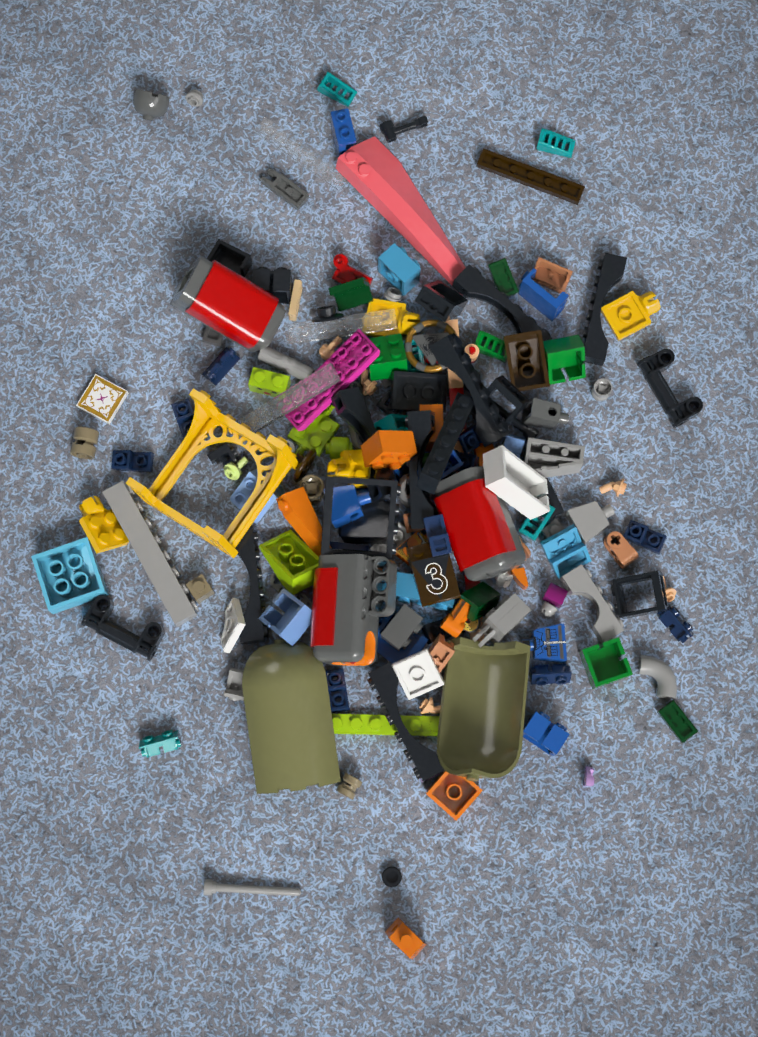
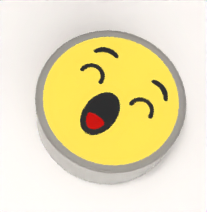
[463,618,481,633]

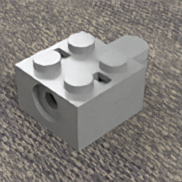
[472,593,531,648]

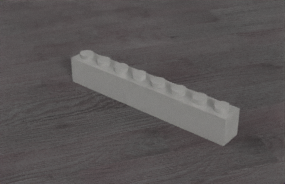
[102,481,198,627]

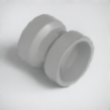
[591,378,612,401]

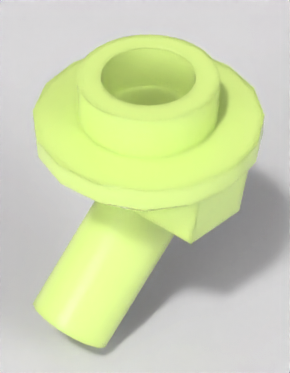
[224,456,249,480]

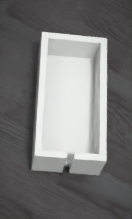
[483,445,550,520]

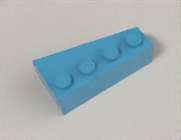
[382,569,462,611]

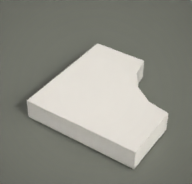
[220,598,246,653]

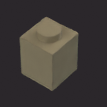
[186,574,215,604]

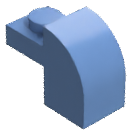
[504,434,525,458]

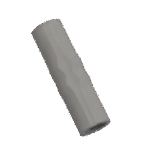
[258,346,315,382]

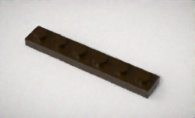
[476,148,585,205]

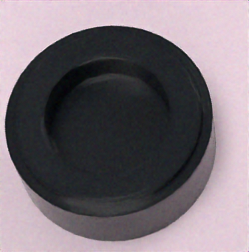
[382,866,402,887]

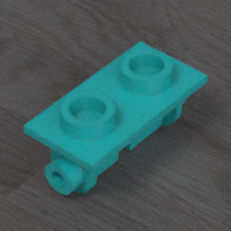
[139,730,181,758]

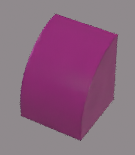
[542,582,568,608]

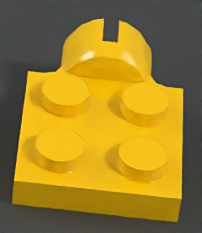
[601,291,661,341]
[363,298,420,337]
[327,449,369,488]
[79,496,129,554]

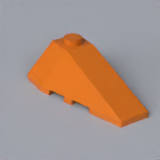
[276,487,331,557]

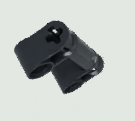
[637,349,703,428]
[81,595,165,661]

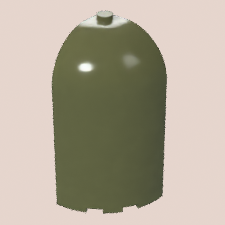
[437,637,531,781]
[242,638,341,794]

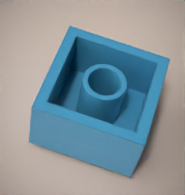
[378,243,421,296]

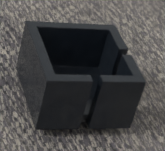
[207,239,253,277]
[253,267,293,304]

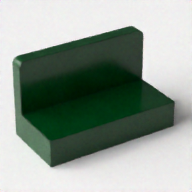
[328,277,373,312]
[461,582,501,622]

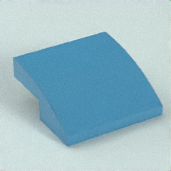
[540,525,592,579]

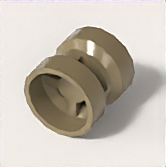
[336,773,362,800]

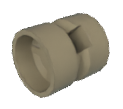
[70,427,99,460]
[299,475,324,505]

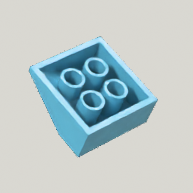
[31,537,109,614]

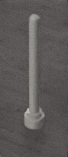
[204,879,301,896]

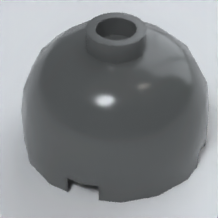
[133,90,170,121]

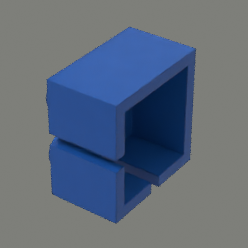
[523,711,570,756]

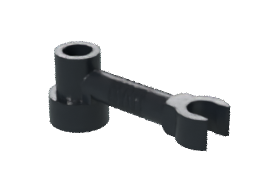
[379,116,428,143]

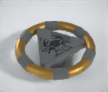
[404,319,457,373]

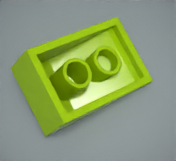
[259,529,319,595]

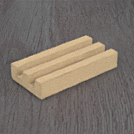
[288,279,303,321]

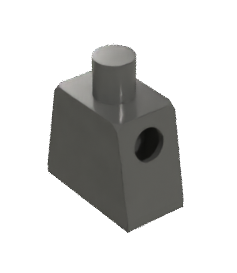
[522,398,569,429]

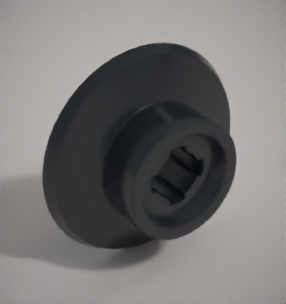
[311,305,344,322]

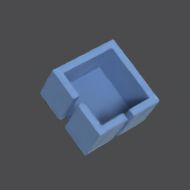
[258,588,312,646]

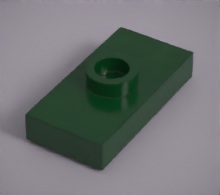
[487,258,519,297]
[657,700,698,744]

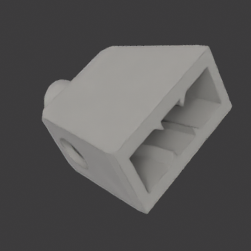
[565,501,615,544]

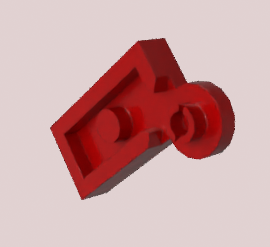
[332,254,373,285]

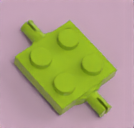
[287,404,340,457]

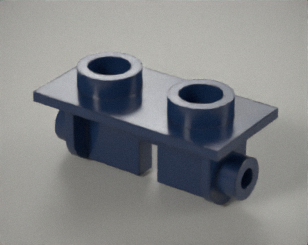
[202,347,241,386]
[657,604,694,643]
[530,664,572,686]

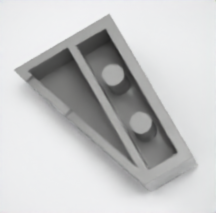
[523,437,585,478]

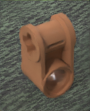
[603,531,639,569]

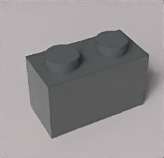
[380,604,424,651]

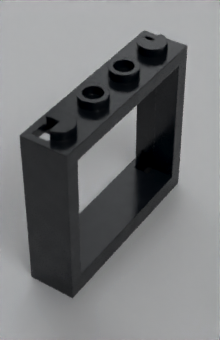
[321,474,401,559]

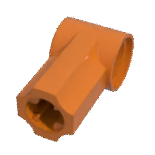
[439,598,471,638]

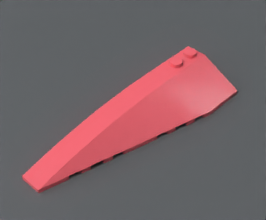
[335,136,466,296]

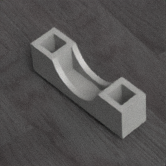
[560,565,624,643]

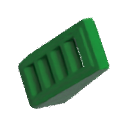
[475,330,506,363]

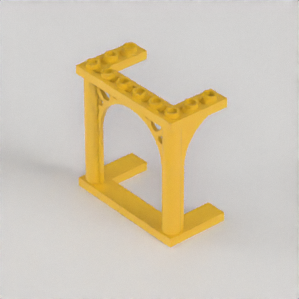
[126,388,299,558]

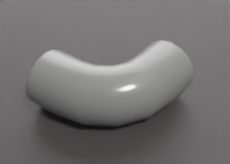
[638,655,677,699]

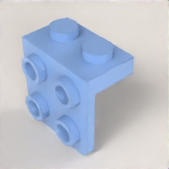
[230,469,286,523]

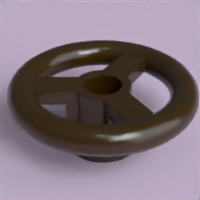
[293,449,317,482]

